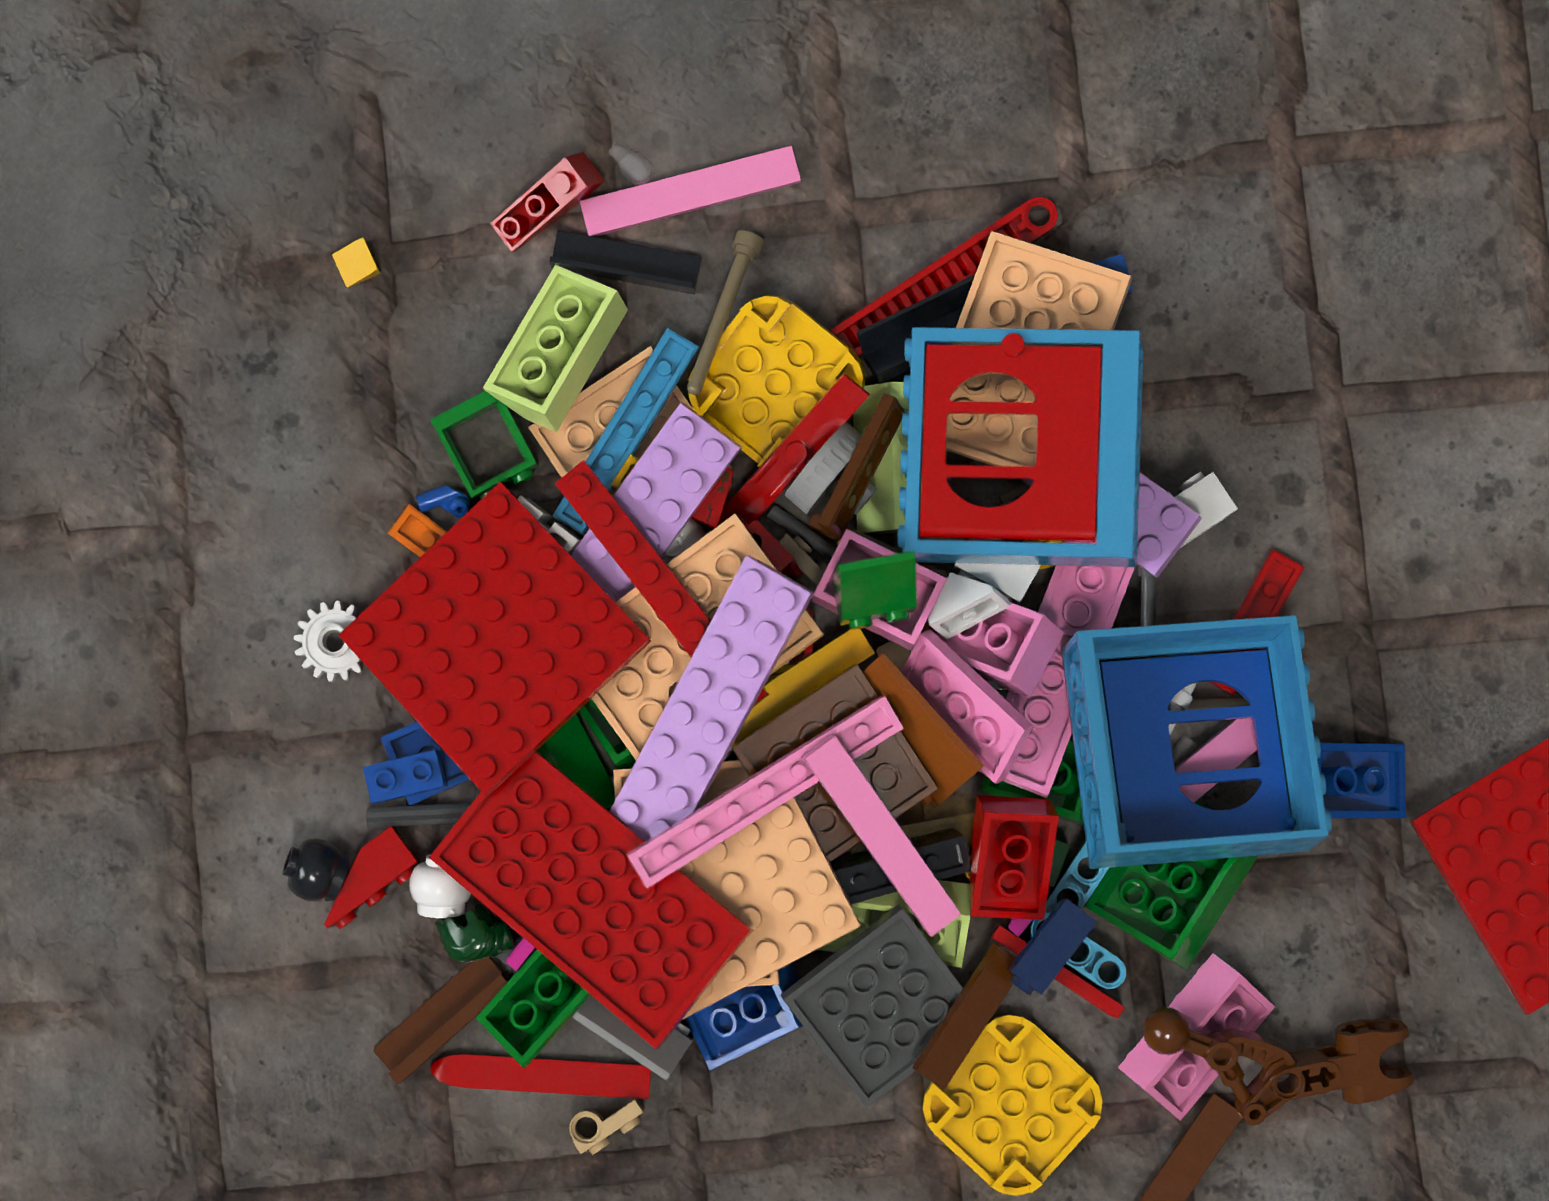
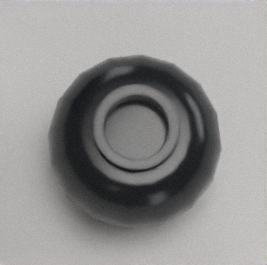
[282,838,349,902]

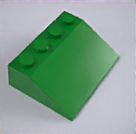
[1084,801,1259,971]

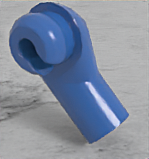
[416,485,471,518]

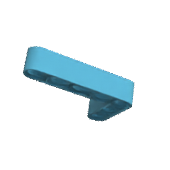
[1029,839,1126,989]

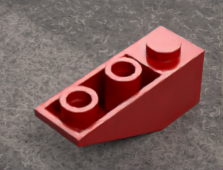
[490,152,605,252]
[324,826,420,930]

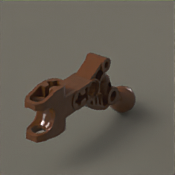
[1143,1007,1414,1125]

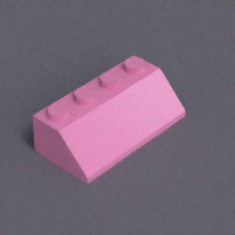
[1118,953,1275,1121]

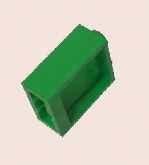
[430,391,539,501]

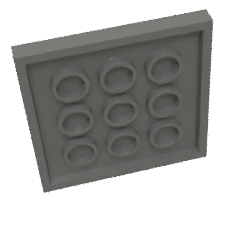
[780,904,963,1108]

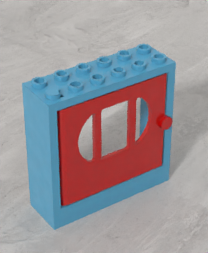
[898,328,1144,567]

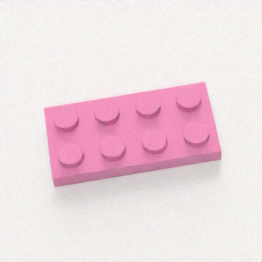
[901,629,1034,784]

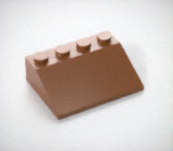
[863,652,984,808]

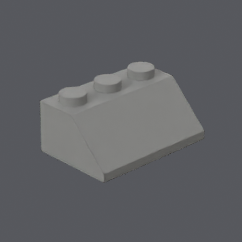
[572,995,693,1081]

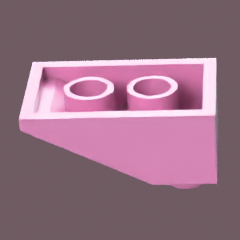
[933,603,1064,698]

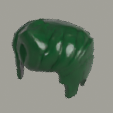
[435,904,515,962]

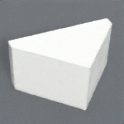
[928,572,1011,639]

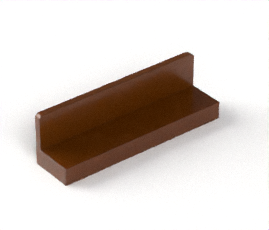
[373,957,509,1085]

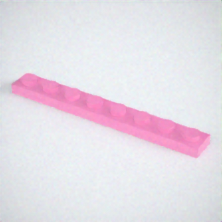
[626,695,904,888]

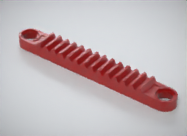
[829,197,1058,357]

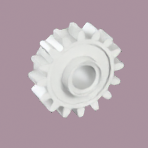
[294,601,363,682]

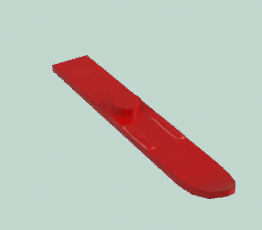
[720,373,870,524]
[430,1054,651,1099]

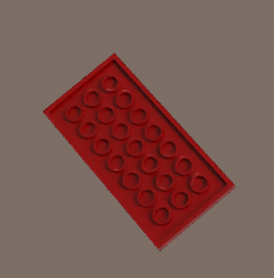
[429,751,753,1049]

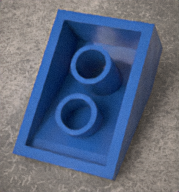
[1317,743,1406,819]
[686,963,803,1071]

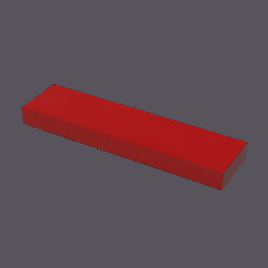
[1208,549,1305,696]
[991,925,1125,1019]

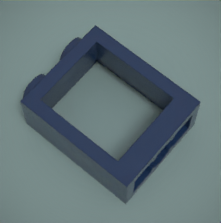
[1007,899,1097,996]

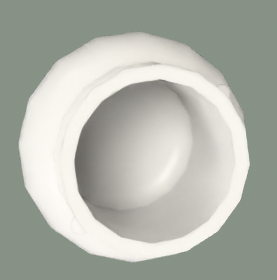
[410,854,471,918]

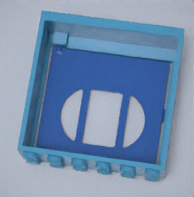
[1061,615,1332,869]

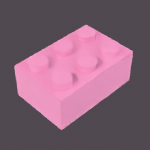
[811,529,947,651]

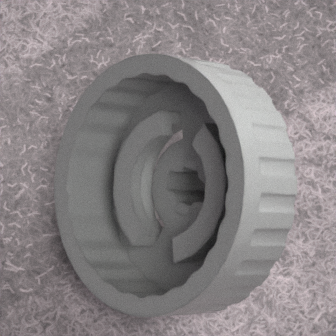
[784,422,877,515]

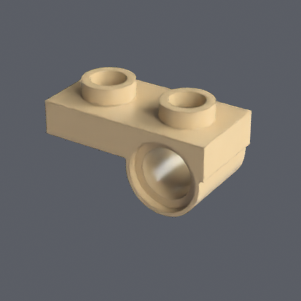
[569,1099,644,1155]

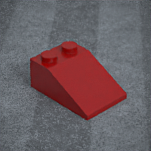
[970,795,1059,920]

